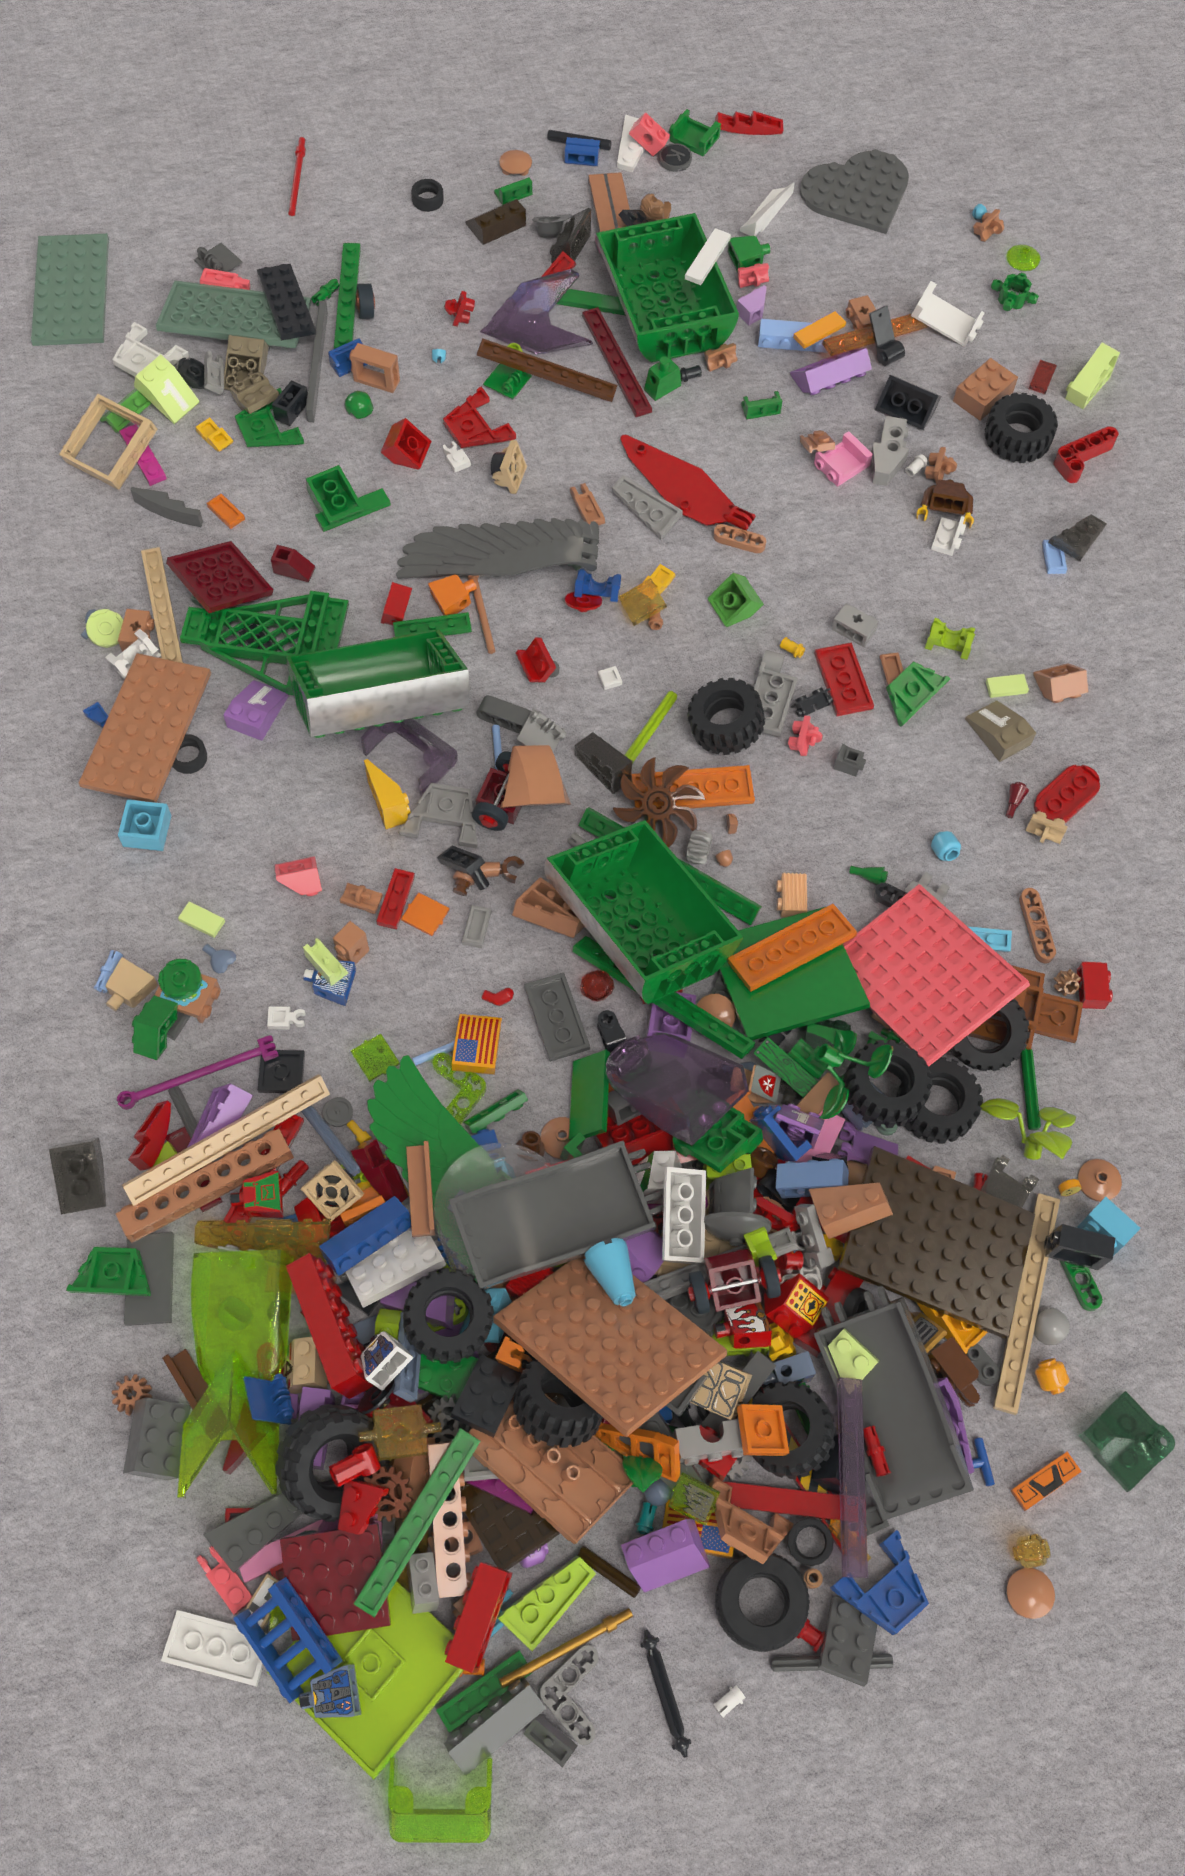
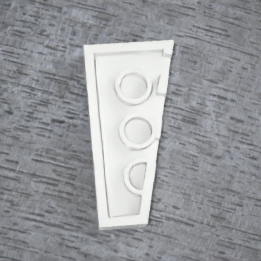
[617,115,645,172]

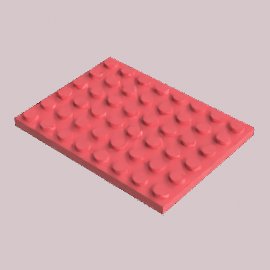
[843,884,1030,1067]

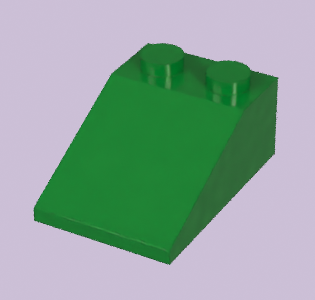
[306,465,364,524]

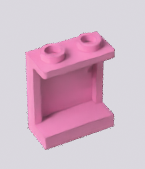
[814,431,873,487]

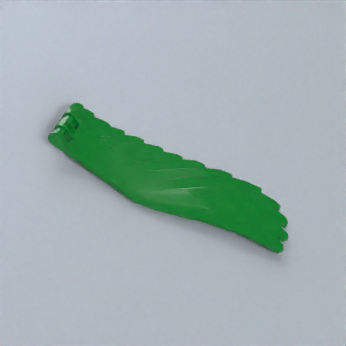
[367,1055,497,1282]

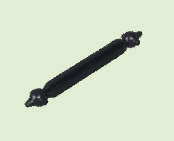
[640,1629,691,1758]

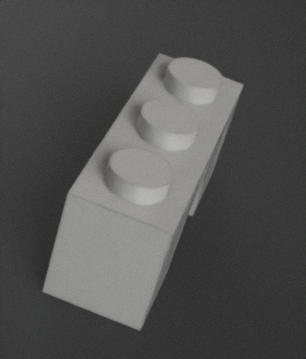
[672,1419,745,1466]

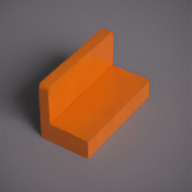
[336,1187,385,1228]

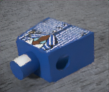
[303,961,356,1006]

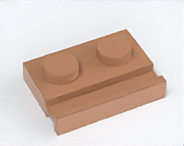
[800,430,835,453]

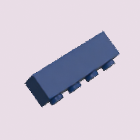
[319,1196,411,1276]

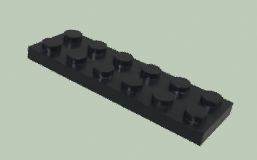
[257,263,316,341]

